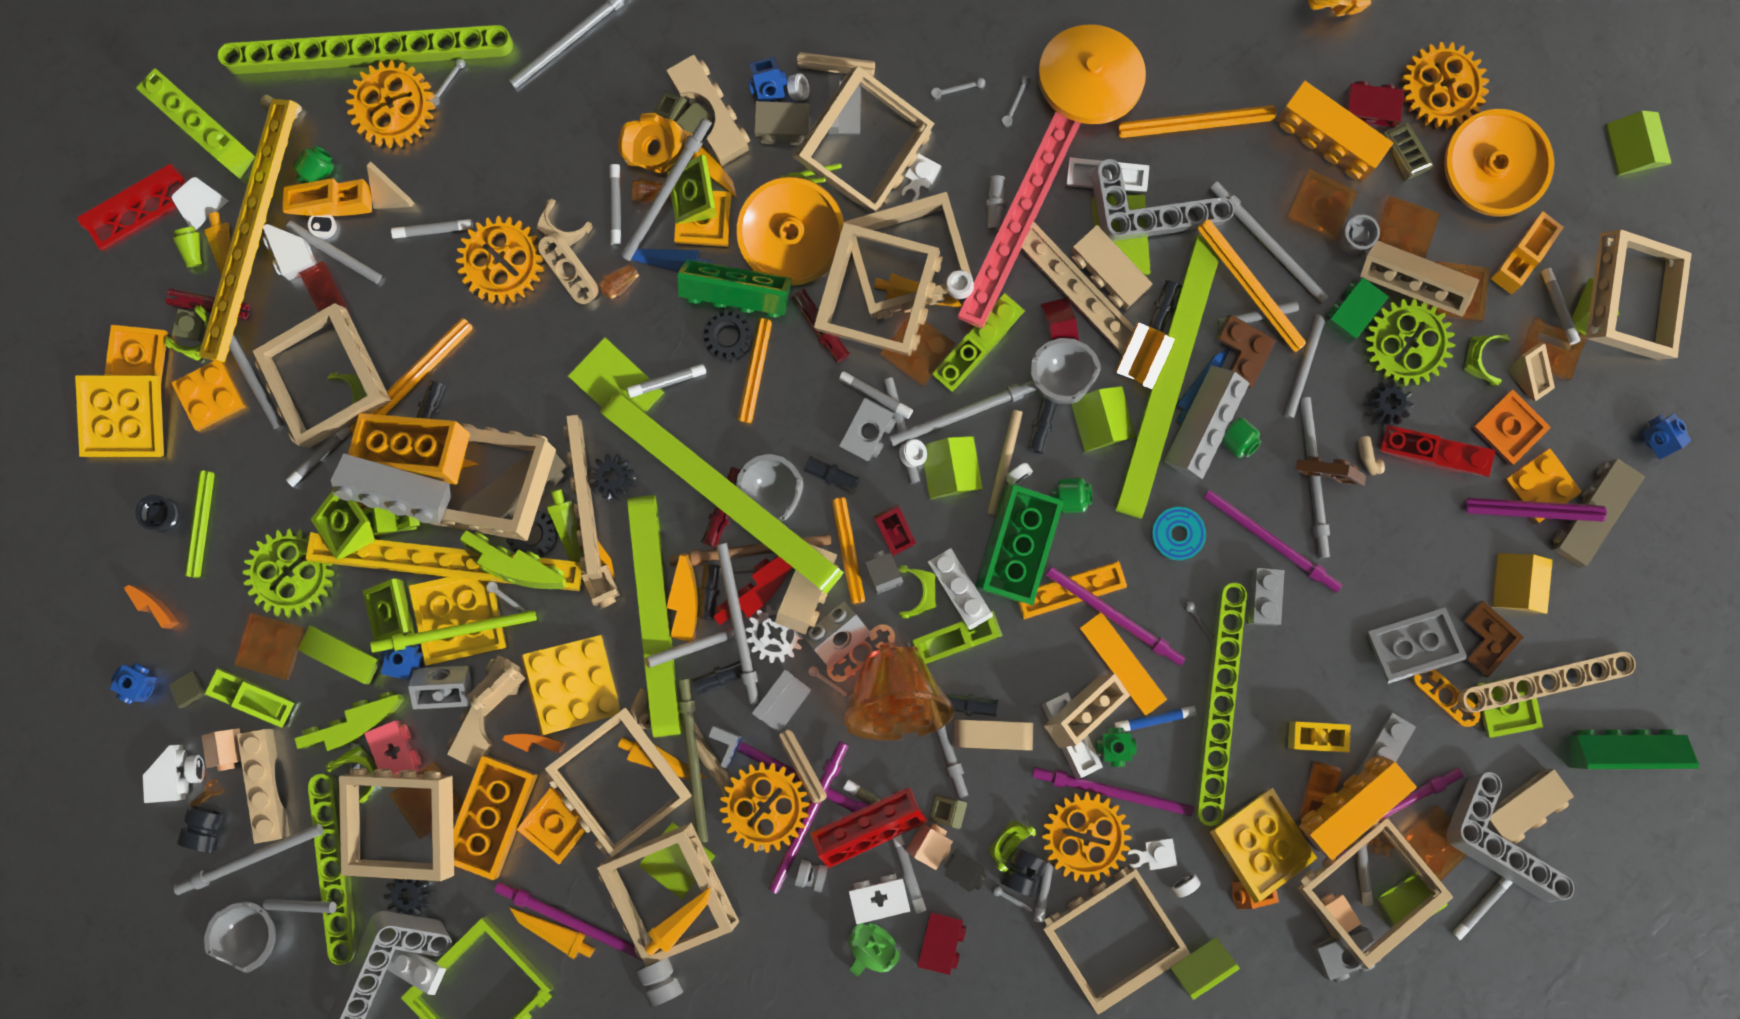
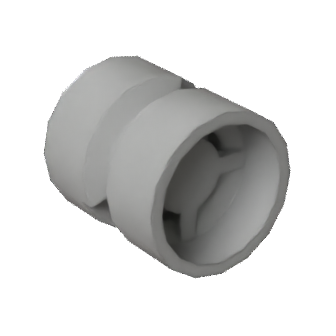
[1337,215,1380,257]
[635,958,683,1007]

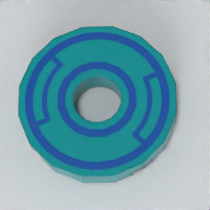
[1151,507,1206,561]

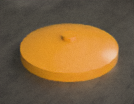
[1038,24,1146,124]
[1444,109,1554,217]
[737,176,844,285]

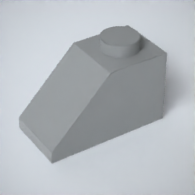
[865,550,903,594]

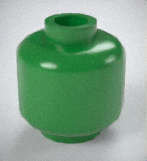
[293,145,334,184]
[1221,417,1261,458]
[1052,477,1093,514]

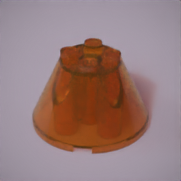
[843,643,954,741]

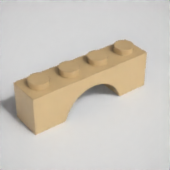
[666,55,750,167]
[447,655,526,769]
[237,729,290,844]

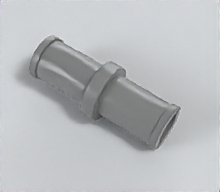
[986,175,1007,232]

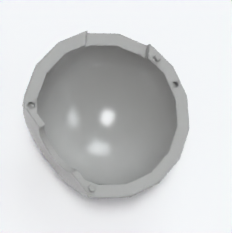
[1031,338,1101,404]
[736,454,803,522]
[204,901,276,973]

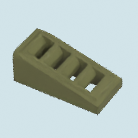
[1383,122,1434,181]

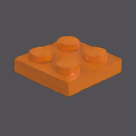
[1472,389,1551,466]

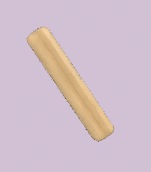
[797,52,875,76]
[778,730,827,804]

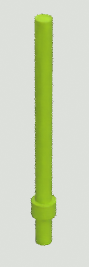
[370,610,537,653]

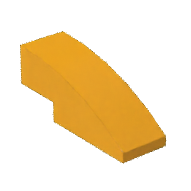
[283,178,372,216]
[1490,211,1564,295]
[666,553,699,642]

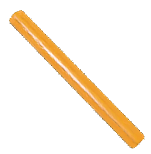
[1118,105,1276,138]
[1197,219,1306,352]
[349,318,473,434]

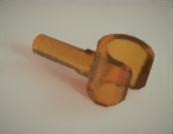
[188,779,224,806]

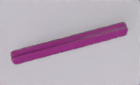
[1466,498,1607,522]

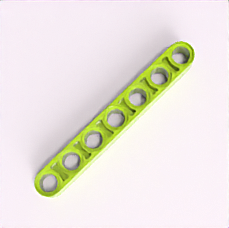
[308,773,359,965]

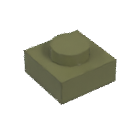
[172,309,205,342]

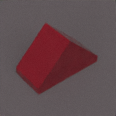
[1041,297,1079,341]
[873,504,917,556]

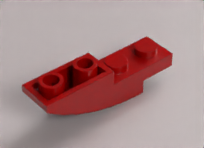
[1381,425,1496,478]
[713,556,792,625]

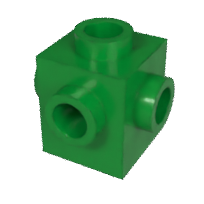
[1096,728,1137,767]

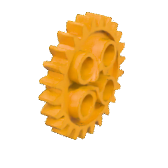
[1400,42,1489,129]
[346,60,435,148]
[456,216,545,304]
[720,762,810,853]
[1041,792,1132,882]

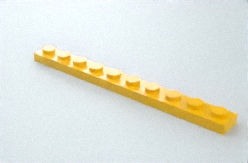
[199,99,298,362]
[306,532,582,591]

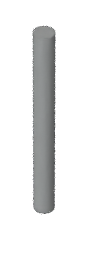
[286,220,382,284]
[1284,314,1326,419]
[229,334,283,429]
[883,378,920,484]
[645,625,746,668]

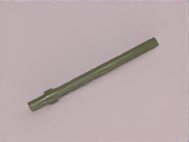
[678,678,708,843]

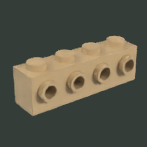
[1360,241,1479,317]

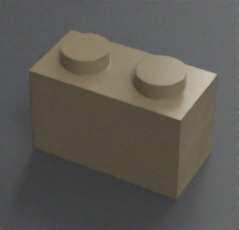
[755,101,810,145]

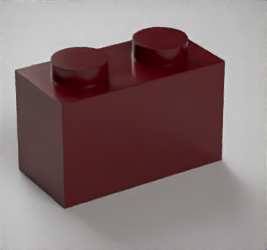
[1344,81,1404,128]
[917,910,967,975]

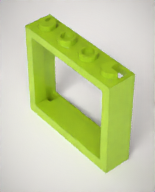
[136,68,255,184]
[401,916,554,1019]

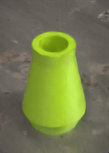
[172,227,202,268]

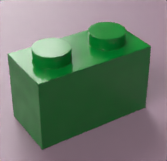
[1325,277,1389,343]

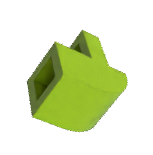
[362,507,420,536]

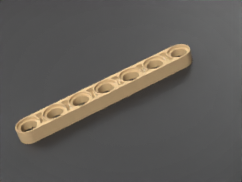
[1458,652,1636,712]

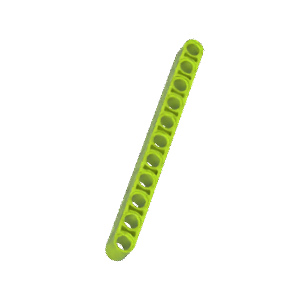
[218,25,513,74]
[1115,233,1219,519]
[599,391,844,594]

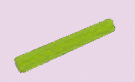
[184,471,215,578]

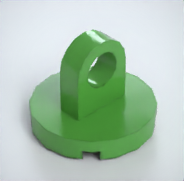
[848,923,900,977]

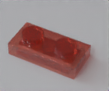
[299,261,349,312]

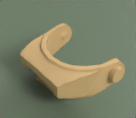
[537,199,593,246]

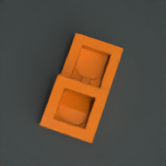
[124,585,179,629]
[503,734,565,753]
[1300,761,1342,818]

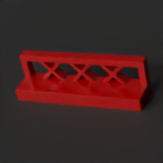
[77,163,186,251]
[810,787,928,868]

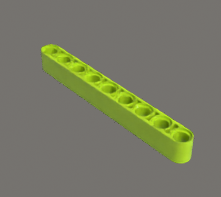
[627,494,682,738]
[1194,583,1247,826]

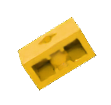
[1288,721,1351,752]

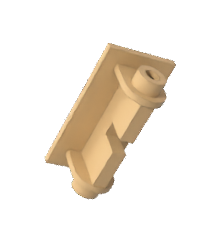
[466,659,526,716]

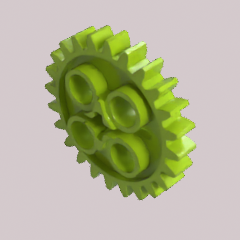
[1365,298,1455,386]
[243,529,335,618]

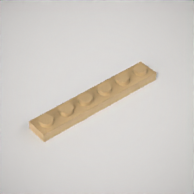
[1021,222,1135,355]
[563,415,602,580]

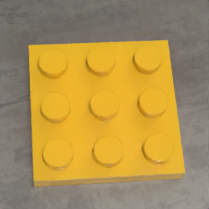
[75,375,164,457]
[409,577,507,666]
[521,635,621,736]
[1210,788,1317,903]

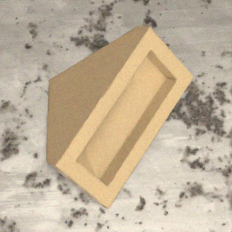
[367,161,415,209]
[1507,342,1555,401]

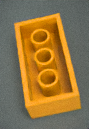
[1276,81,1393,182]
[348,413,470,485]
[453,755,538,880]
[1298,755,1417,860]

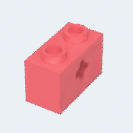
[364,720,421,774]

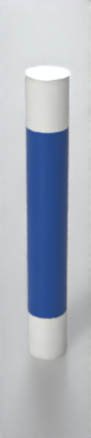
[1114,705,1197,732]

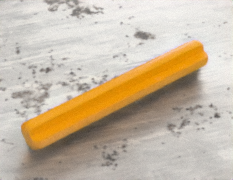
[737,318,772,423]
[832,497,865,604]

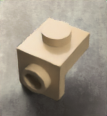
[582,565,620,608]

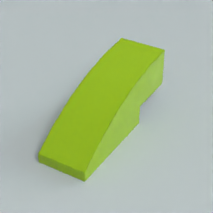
[912,611,1003,665]
[298,625,381,684]
[205,667,294,728]

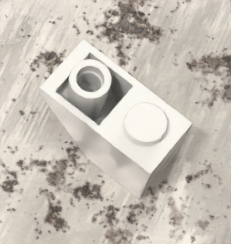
[262,224,319,280]
[143,745,189,803]

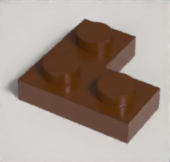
[1216,315,1276,388]
[1295,456,1367,486]
[1462,600,1524,678]

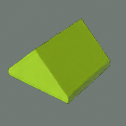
[1605,111,1671,176]
[667,155,717,224]
[1071,386,1137,452]
[923,437,983,499]
[311,490,375,559]
[363,579,416,641]
[639,822,716,900]
[1170,937,1240,1000]

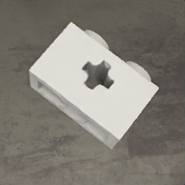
[849,873,910,924]

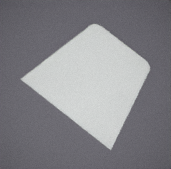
[172,177,228,230]

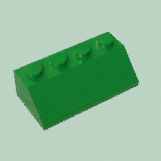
[678,259,792,317]
[975,484,1064,605]
[1569,729,1699,769]

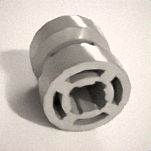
[795,859,828,893]

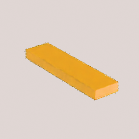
[1018,561,1127,619]
[1079,612,1167,716]

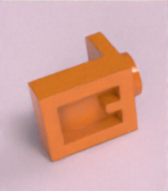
[1231,881,1279,909]

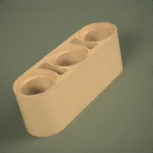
[953,719,1033,750]

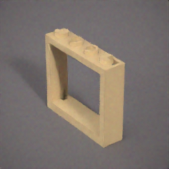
[793,66,935,213]
[844,192,972,320]
[814,223,943,356]
[1586,229,1692,360]
[253,303,391,448]
[430,423,556,541]
[545,707,692,857]
[339,768,454,881]
[1297,818,1453,969]
[597,823,739,967]
[1042,867,1190,1015]

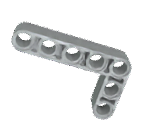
[1092,159,1234,241]
[1446,772,1574,903]
[328,911,452,1019]

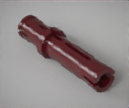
[166,288,250,320]
[791,289,851,364]
[701,467,741,548]

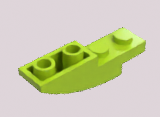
[932,293,1025,392]
[460,530,567,589]
[294,691,404,751]

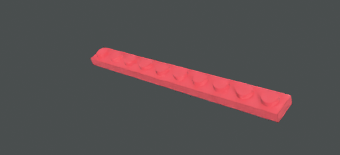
[958,111,1081,329]

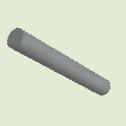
[1218,300,1299,329]
[263,899,336,913]

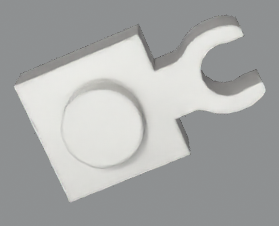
[901,153,941,202]
[1127,838,1177,870]

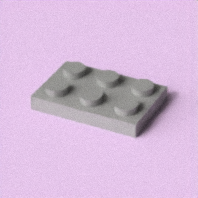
[1367,607,1467,684]

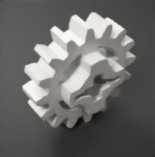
[746,604,804,663]

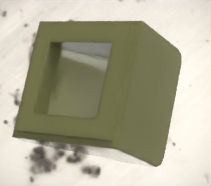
[652,91,692,122]
[676,102,714,134]
[169,671,206,708]
[928,794,967,829]

